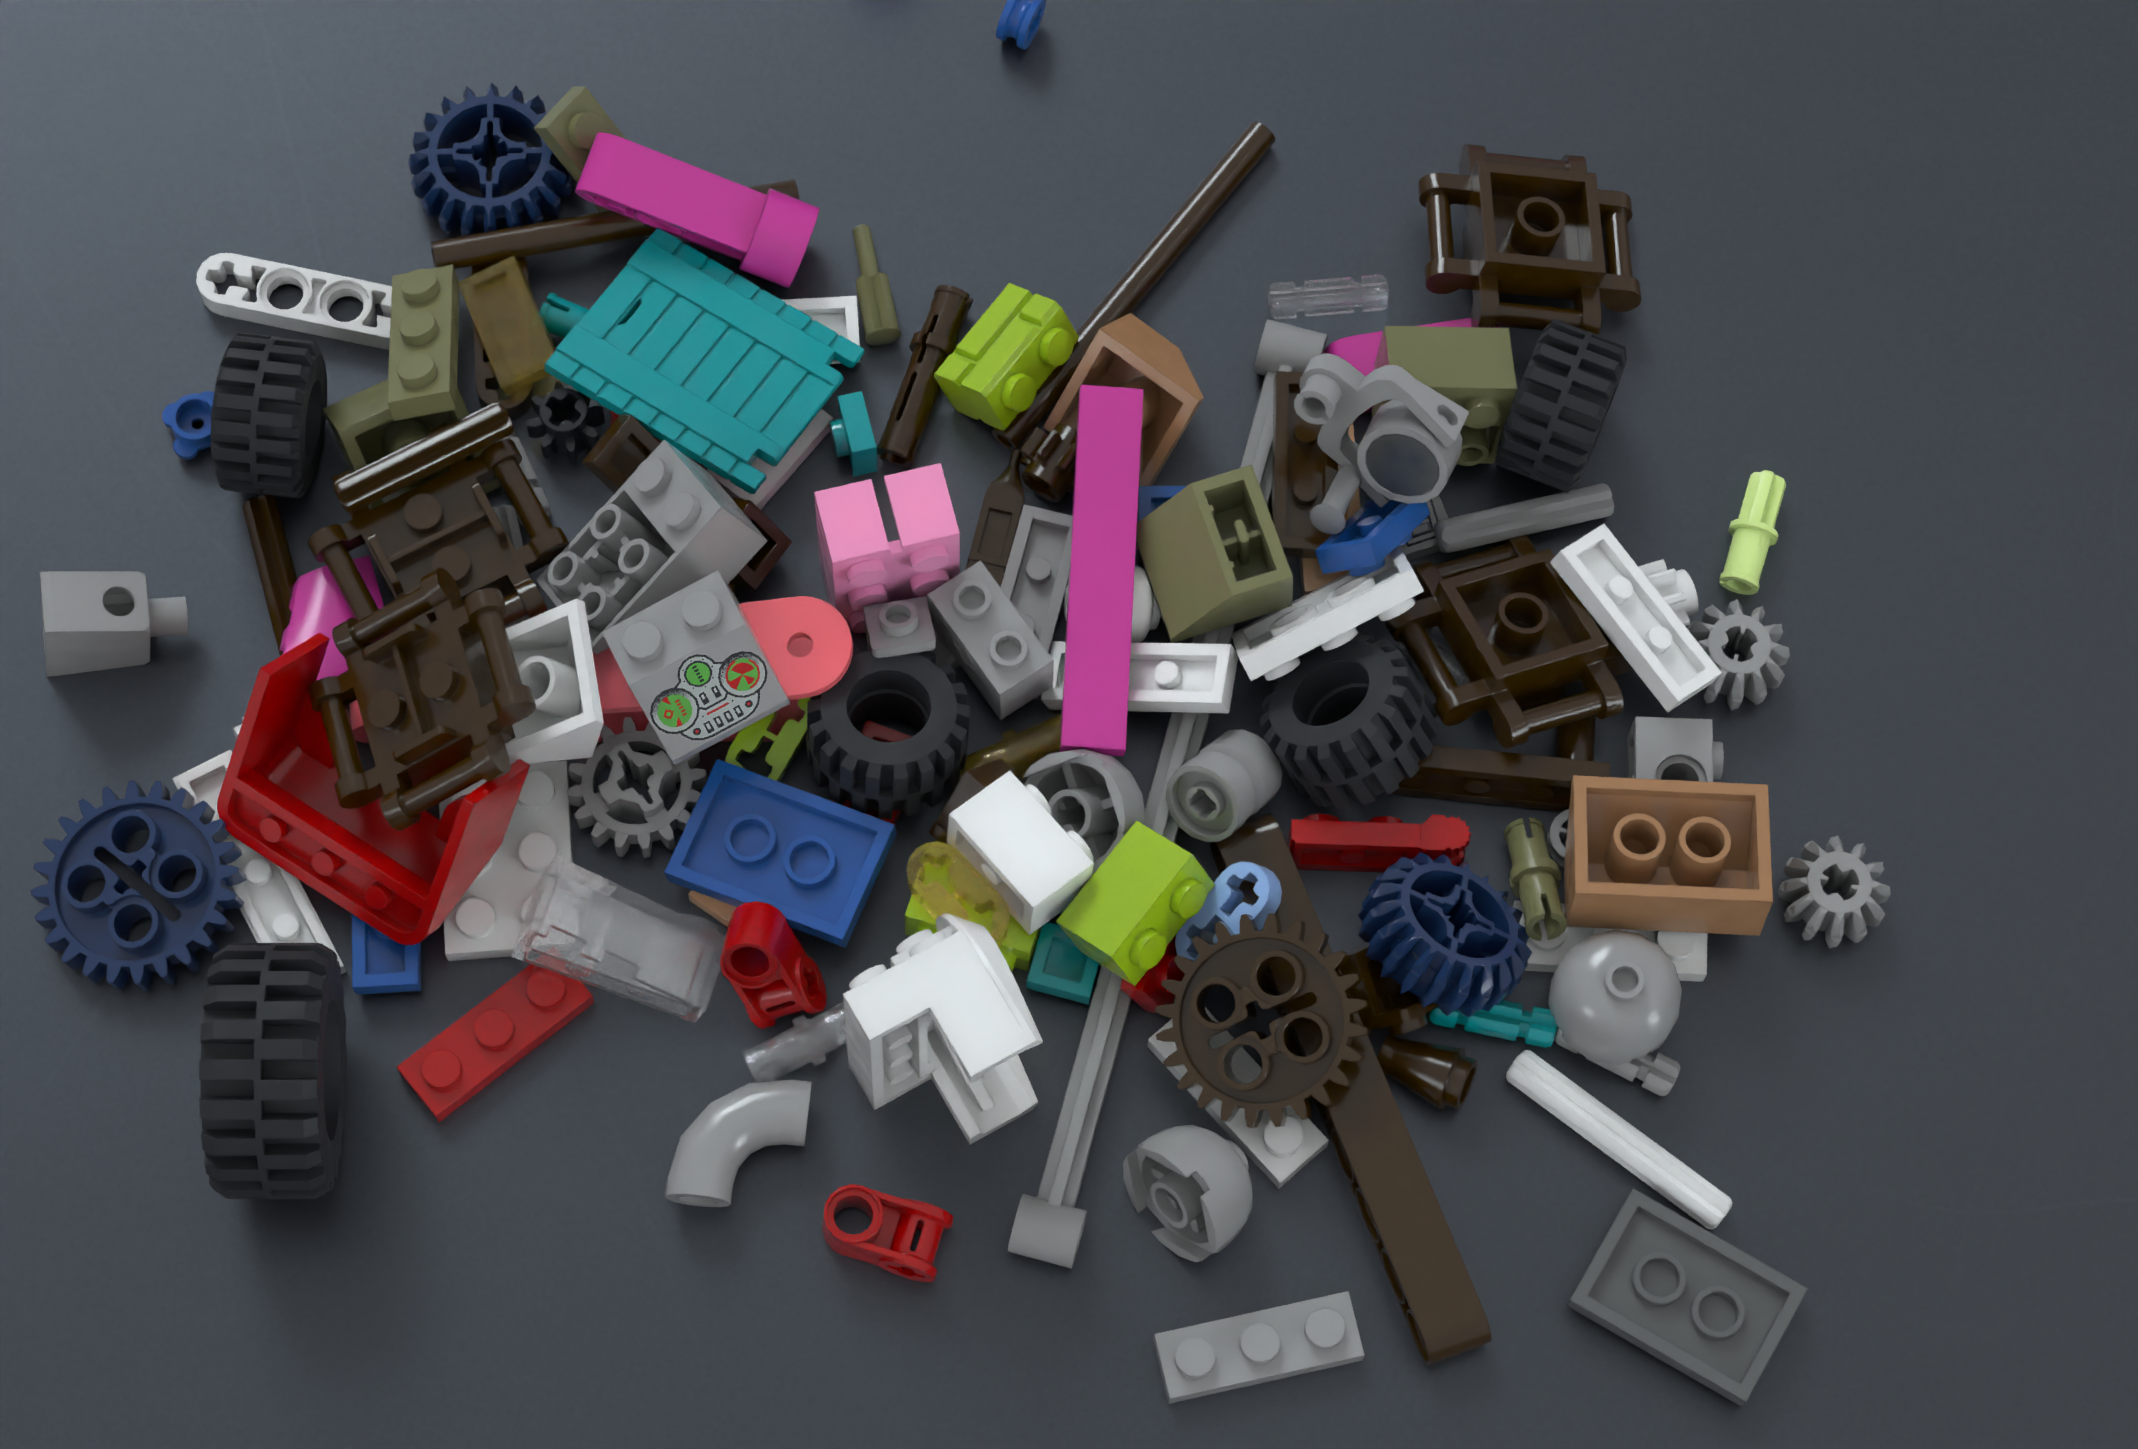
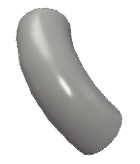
[665,1080,812,1207]

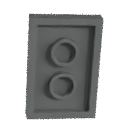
[1567,1189,1808,1407]

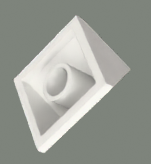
[505,599,604,764]

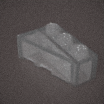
[511,855,726,1023]

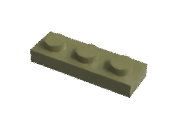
[387,264,460,421]

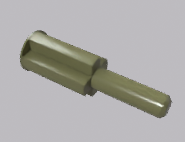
[852,224,901,346]

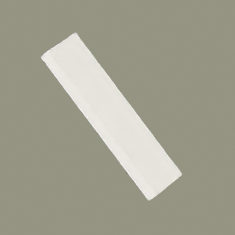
[172,749,347,975]

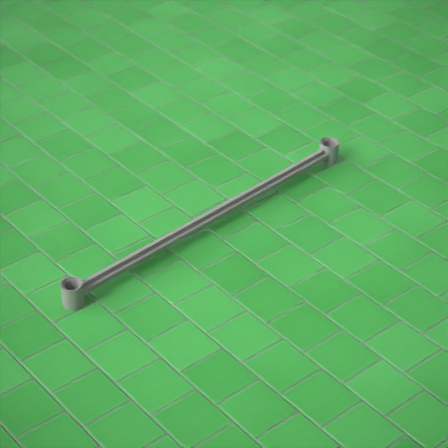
[1008,319,1328,1269]

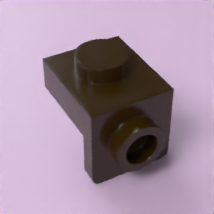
[1340,943,1439,1036]

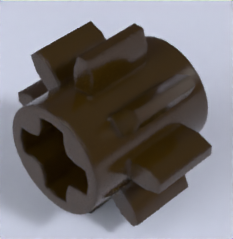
[1019,424,1077,502]

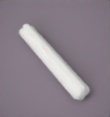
[1506,1050,1733,1230]

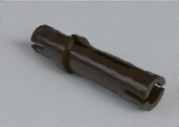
[876,285,973,468]

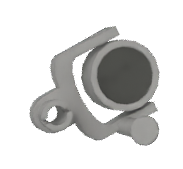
[1294,353,1469,535]

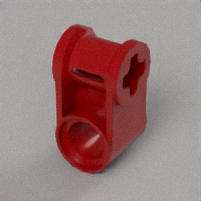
[720,901,827,1029]
[822,1184,954,1282]

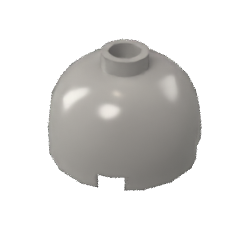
[1023,749,1146,876]
[1548,930,1682,1065]
[1123,1125,1252,1262]

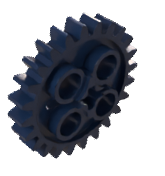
[31,780,246,991]

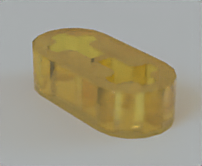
[906,841,1010,947]

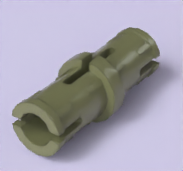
[1504,817,1567,941]

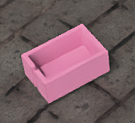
[814,463,960,633]

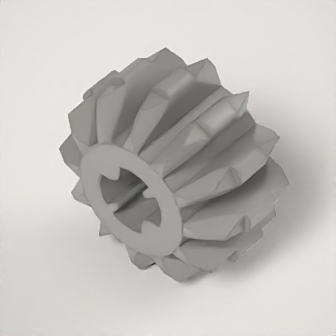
[1687,599,1790,711]
[1778,835,1891,948]

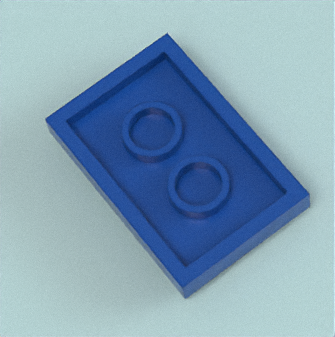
[664,759,897,948]

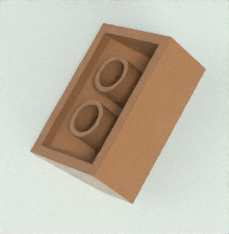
[1564,775,1773,936]

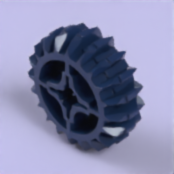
[408,82,573,236]
[1358,852,1532,1017]

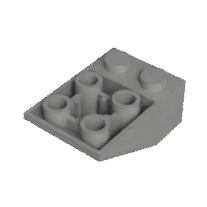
[536,440,767,654]

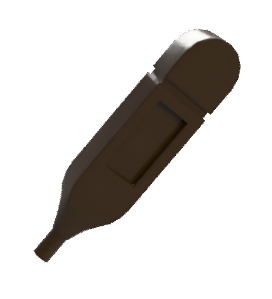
[965,449,1024,588]

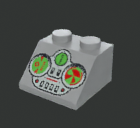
[602,570,790,765]

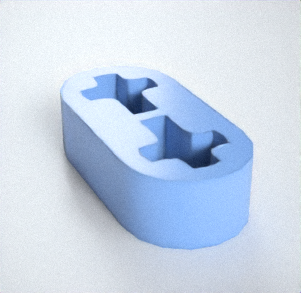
[1175,861,1282,961]

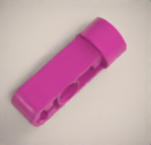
[575,132,819,288]

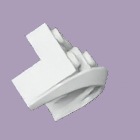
[843,913,1043,1145]

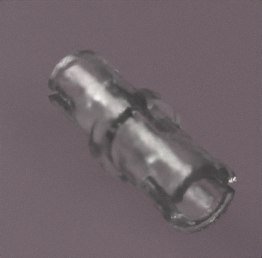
[741,1002,847,1083]

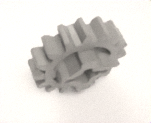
[567,717,707,858]

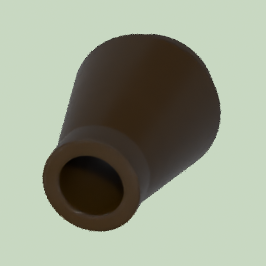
[1377,1034,1478,1110]

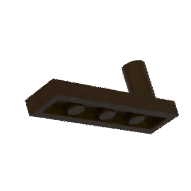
[1384,715,1610,811]

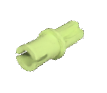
[1719,470,1786,595]

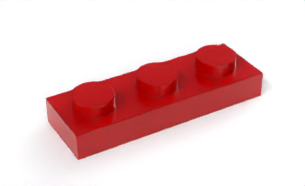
[396,947,595,1123]

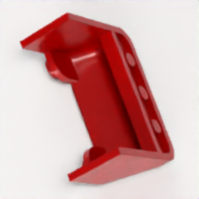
[217,632,530,945]

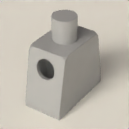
[40,571,188,677]

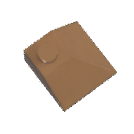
[1043,313,1204,486]

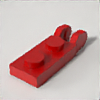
[1286,814,1472,872]

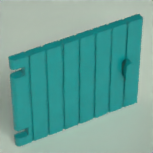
[545,228,865,494]

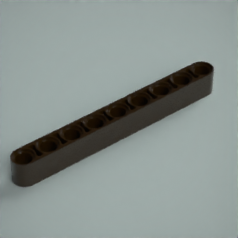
[1209,813,1492,1366]

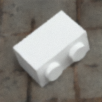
[947,770,1094,935]

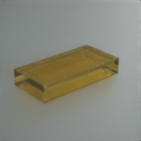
[457,256,556,395]

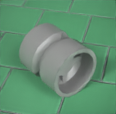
[1166,729,1282,842]

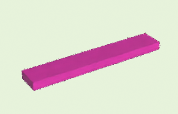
[1060,384,1144,757]

